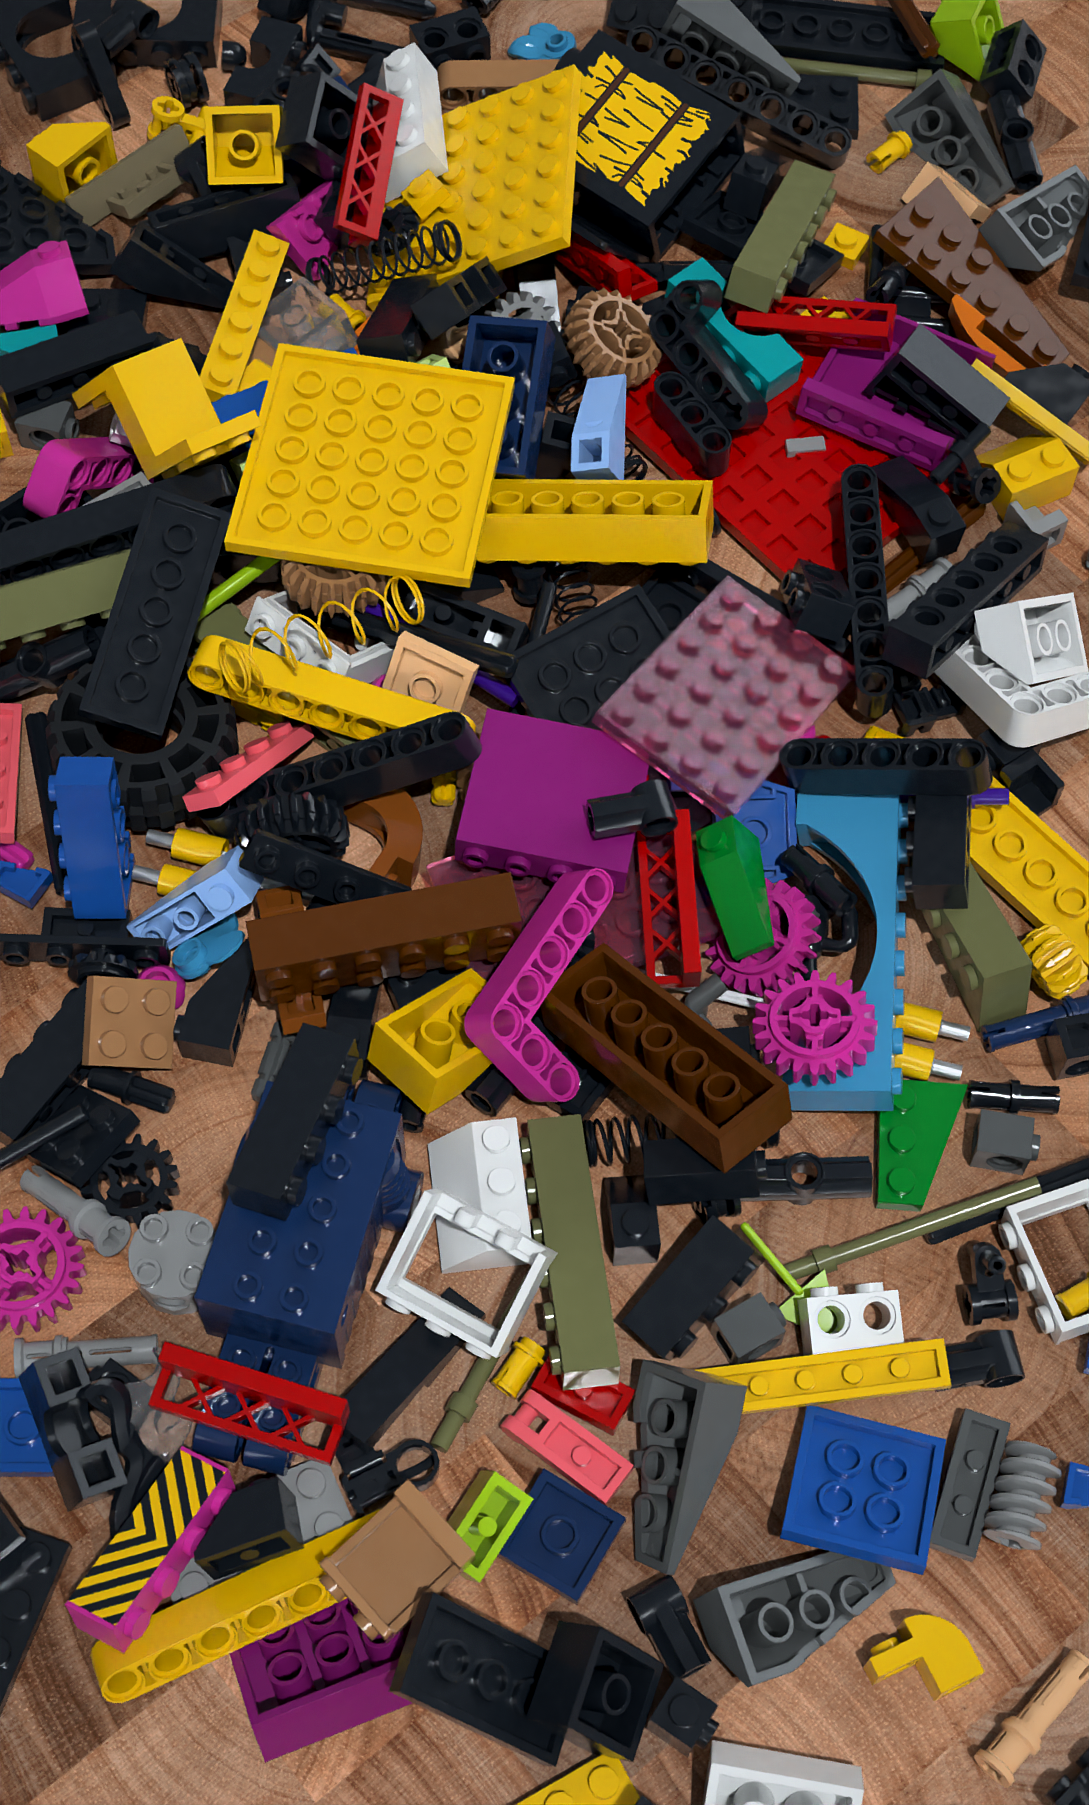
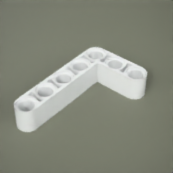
[934,634,1089,748]

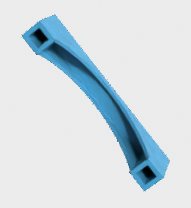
[783,793,909,1111]

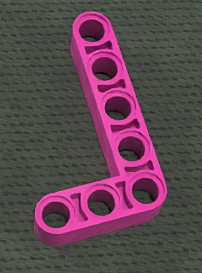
[464,868,614,1102]

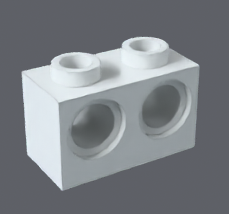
[798,1282,904,1356]

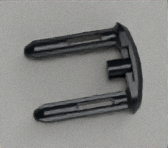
[306,0,437,60]

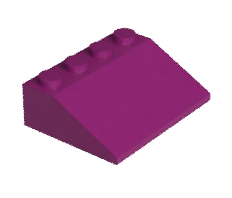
[229,1598,413,1762]

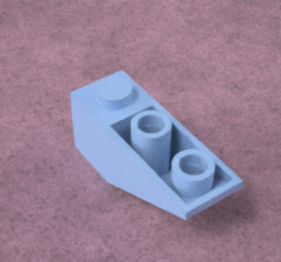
[571,374,627,480]
[126,845,264,950]

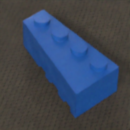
[48,757,136,919]

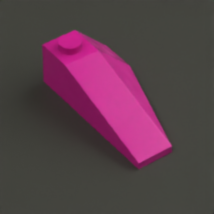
[0,240,89,331]

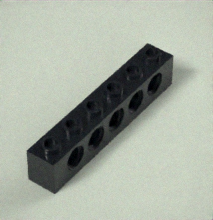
[882,521,1049,680]

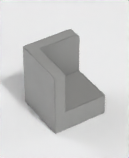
[1002,500,1069,550]

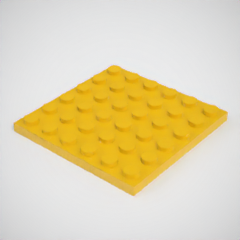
[367,64,581,312]
[224,343,515,588]

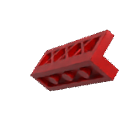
[333,83,404,250]
[553,230,658,301]
[735,296,897,352]
[636,809,702,988]
[148,1341,350,1466]

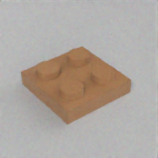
[82,976,177,1069]

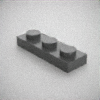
[929,1408,1011,1562]

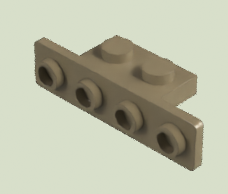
[65,124,189,227]

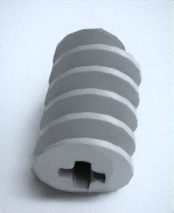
[983,1440,1062,1551]

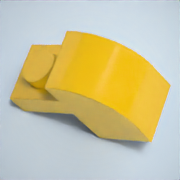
[863,1615,985,1701]

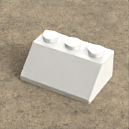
[974,593,1089,685]
[428,1117,532,1274]
[702,1740,864,1805]

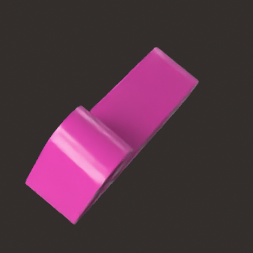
[23,437,142,519]

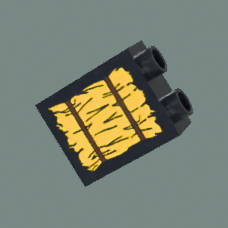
[554,29,745,262]

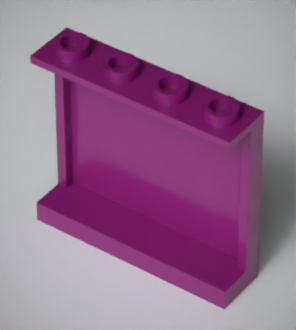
[796,297,996,471]
[455,708,654,893]

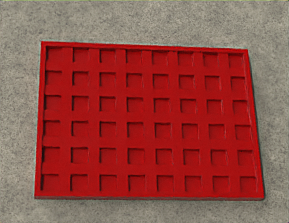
[625,303,953,581]

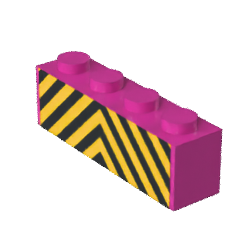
[65,1446,237,1653]

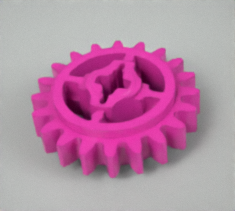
[705,878,822,997]
[752,970,878,1086]
[0,1206,87,1335]

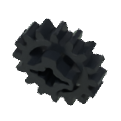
[80,1134,180,1229]

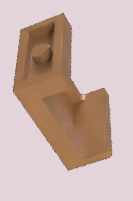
[319,1479,476,1643]

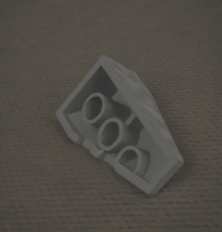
[660,0,802,98]
[884,68,1015,208]
[978,165,1089,272]
[633,1360,747,1575]
[693,1551,896,1687]

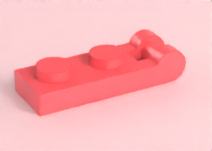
[500,1389,634,1506]

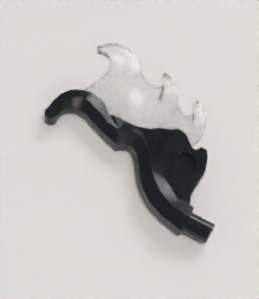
[78,1347,200,1541]

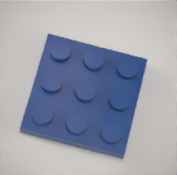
[780,1406,946,1575]

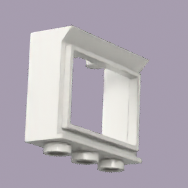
[245,590,395,683]
[998,1179,1089,1345]
[375,1188,558,1359]

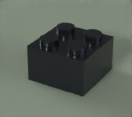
[275,71,374,181]
[526,1621,664,1762]

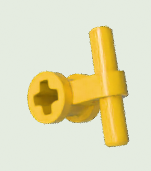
[147,96,209,145]

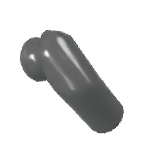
[684,973,728,1025]

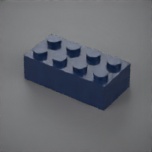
[462,315,556,479]

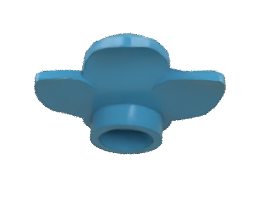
[507,23,577,60]
[172,912,245,980]

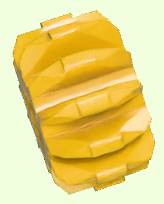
[1020,924,1088,1000]

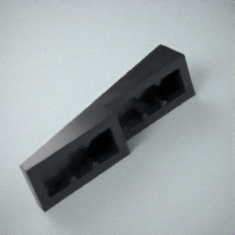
[331,1287,486,1455]

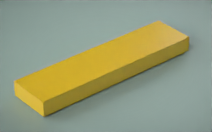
[971,358,1089,465]

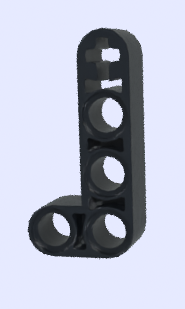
[649,279,768,430]

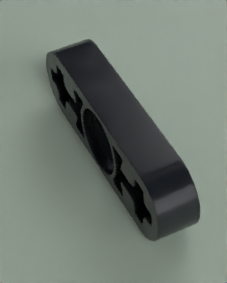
[71,20,131,129]

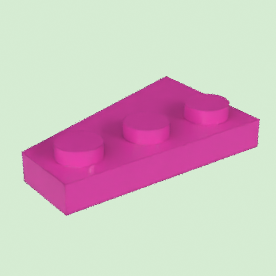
[266,180,338,281]

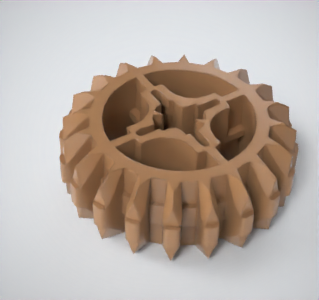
[562,288,663,389]
[280,559,391,619]

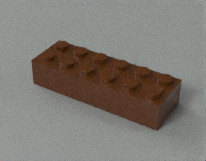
[245,872,522,1003]
[540,942,792,1174]

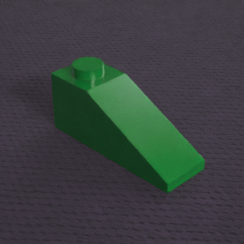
[696,815,774,961]

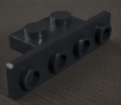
[239,829,412,904]
[0,907,171,968]

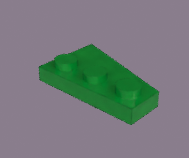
[876,1080,968,1212]

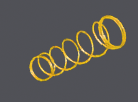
[218,575,425,694]

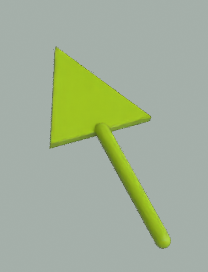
[740,1222,837,1334]

